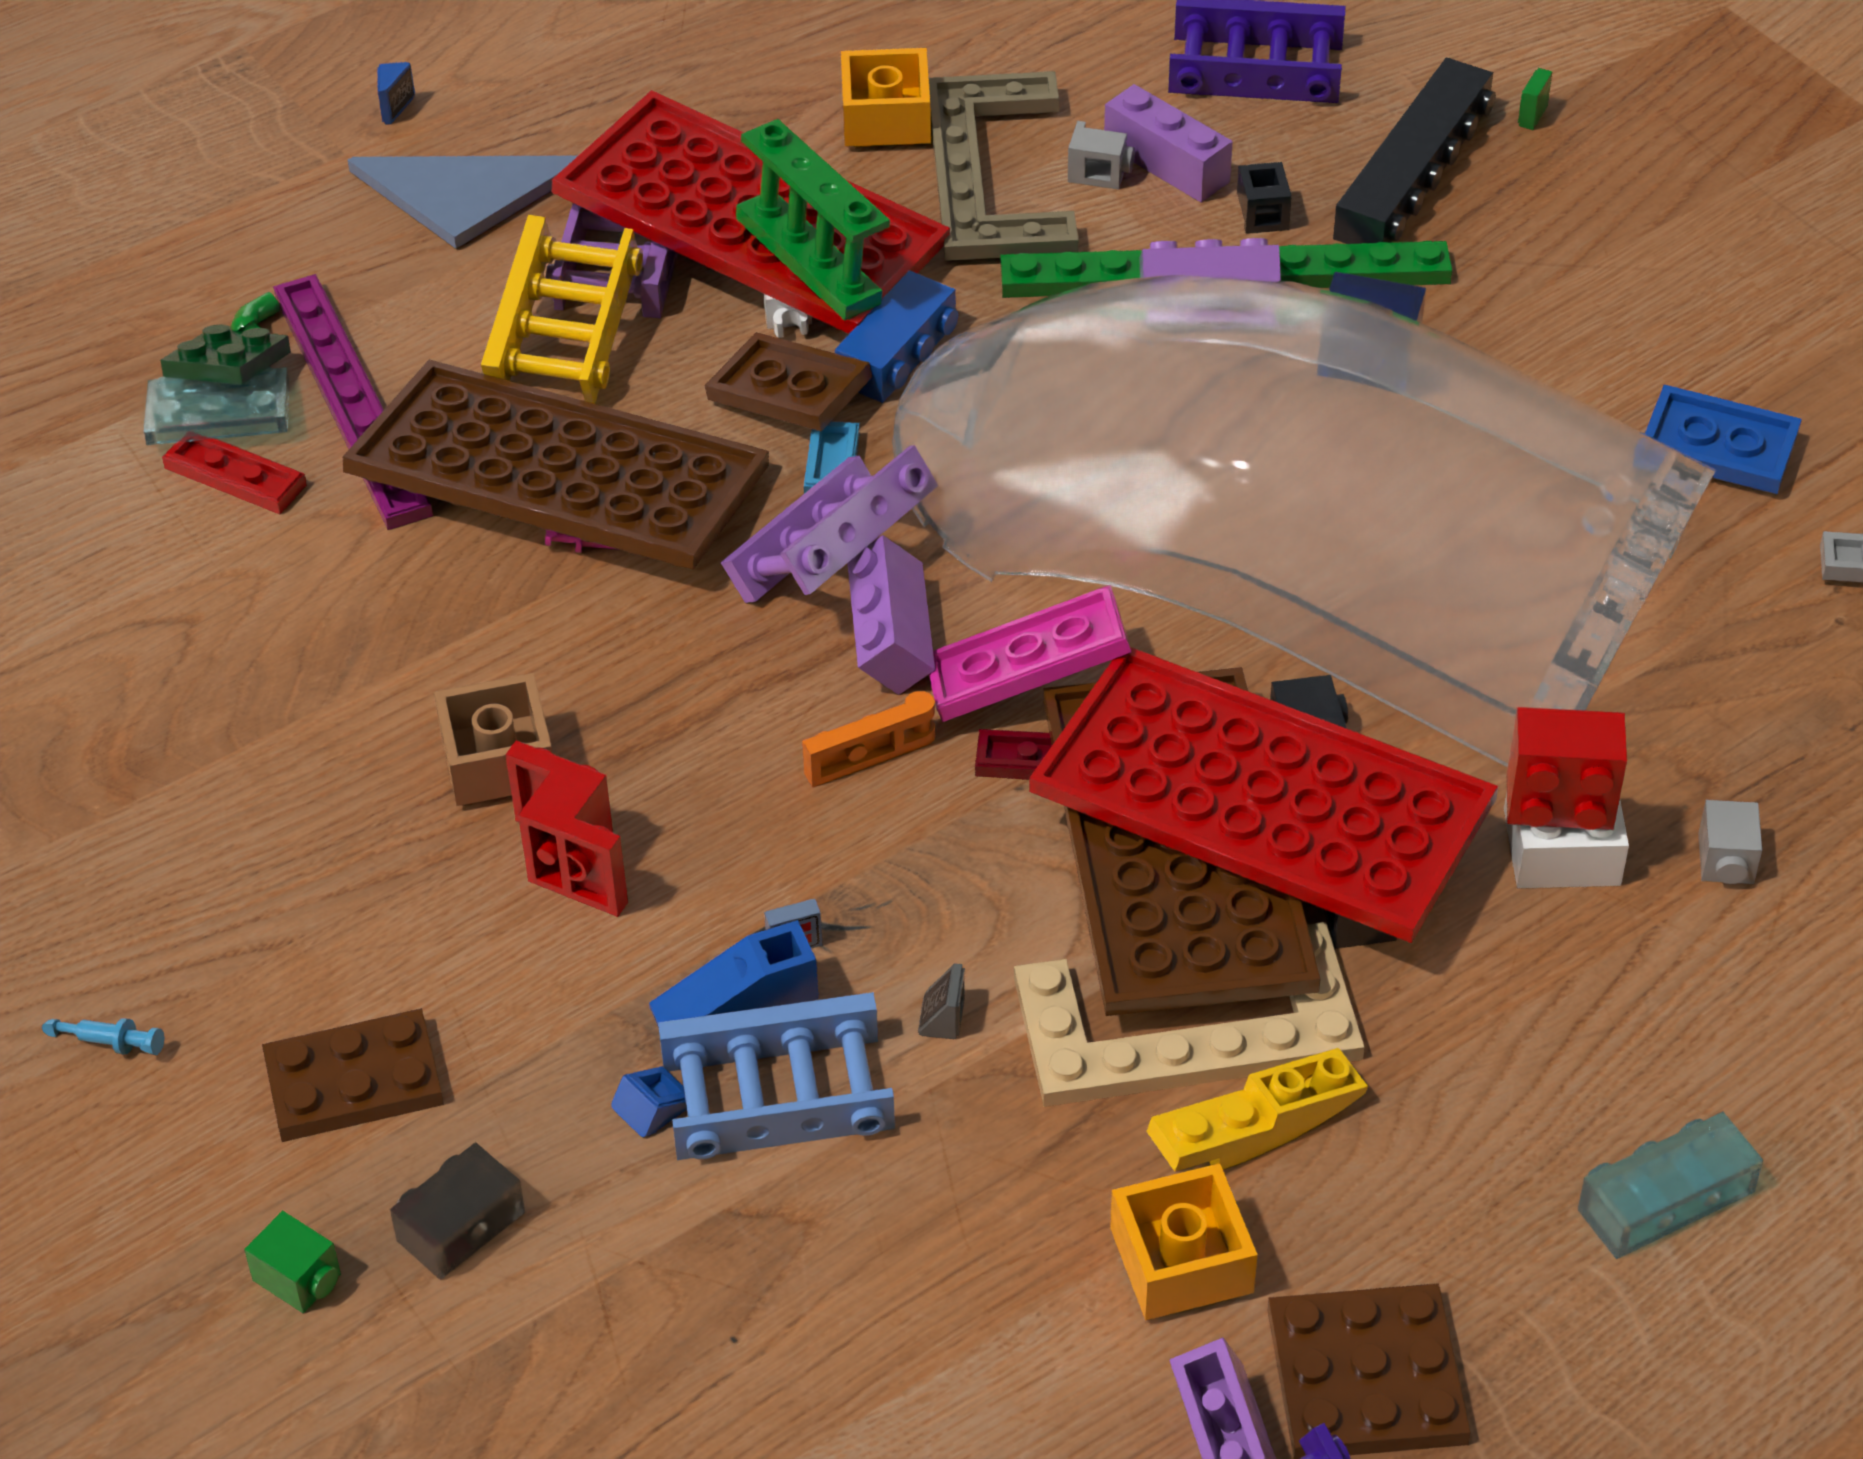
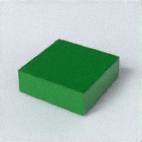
[1518,68,1553,130]

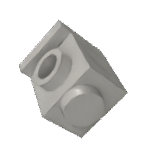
[1068,121,1135,190]

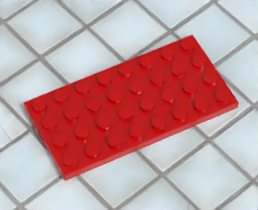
[552,90,950,334]
[1029,647,1498,943]

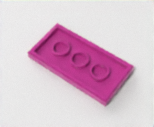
[929,585,1132,722]

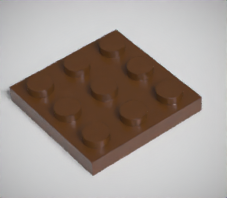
[1267,1283,1471,1459]

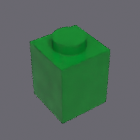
[244,1210,341,1314]

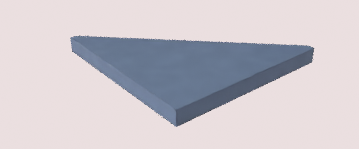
[348,155,578,249]

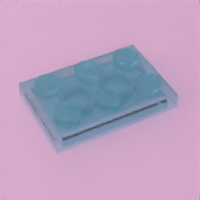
[143,367,289,445]

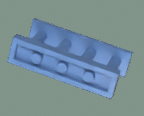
[658,992,895,1160]

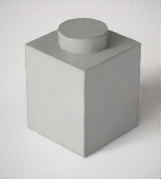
[1698,800,1762,884]

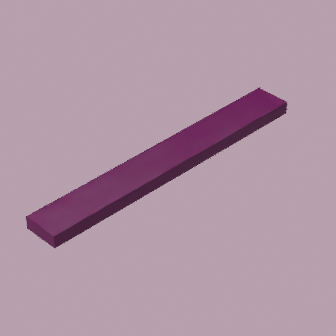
[273,274,433,530]

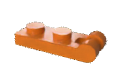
[802,691,936,788]

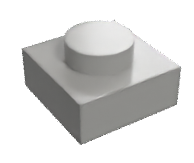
[1820,531,1863,582]

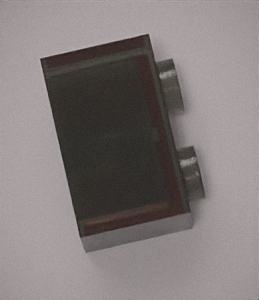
[390,1142,525,1280]

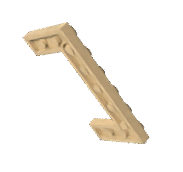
[1014,922,1365,1107]

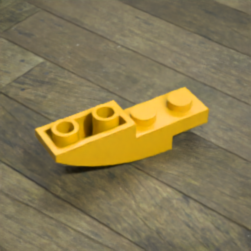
[1147,1048,1368,1172]

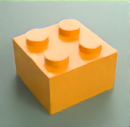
[841,48,931,147]
[1110,1163,1258,1321]

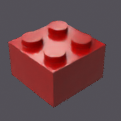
[1506,707,1627,830]

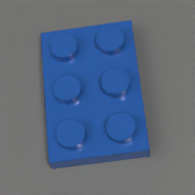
[1638,384,1802,494]

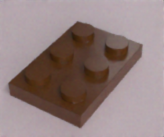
[704,332,872,432]
[262,1008,444,1142]

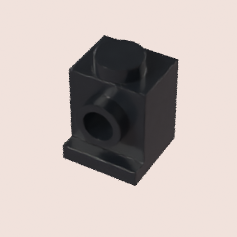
[1237,162,1292,234]

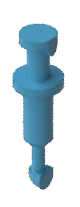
[42,1018,165,1055]

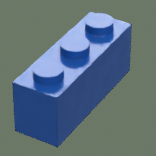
[835,270,959,403]

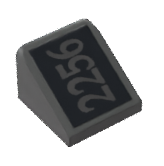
[918,963,965,1039]

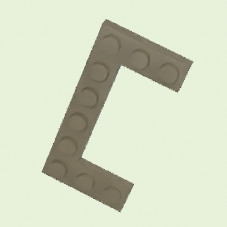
[929,71,1078,261]

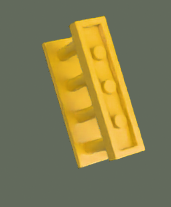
[481,215,643,404]

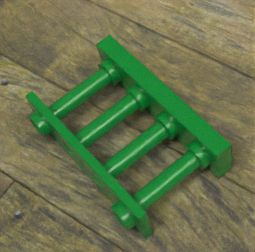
[736,119,890,321]

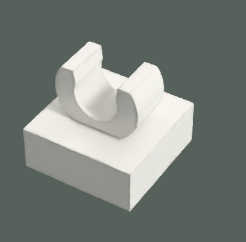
[763,293,812,338]

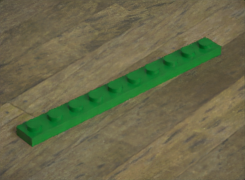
[1000,241,1452,298]

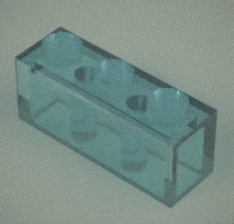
[1577,1112,1763,1259]

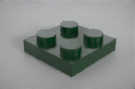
[160,324,291,385]

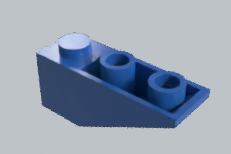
[649,920,819,1028]

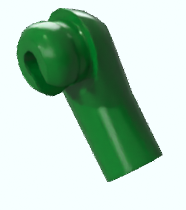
[230,292,280,331]

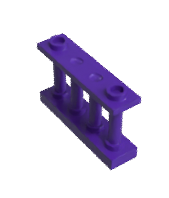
[1168,0,1346,103]

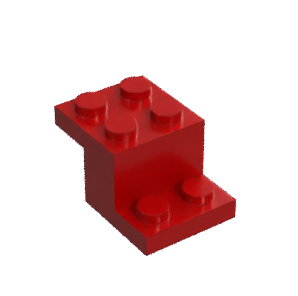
[505,740,628,917]

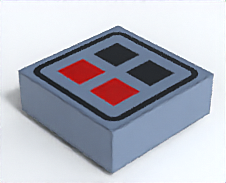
[764,899,822,948]

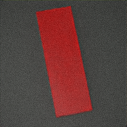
[162,428,307,515]

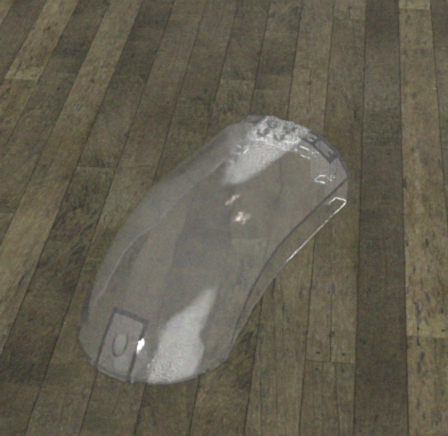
[892,275,1717,767]

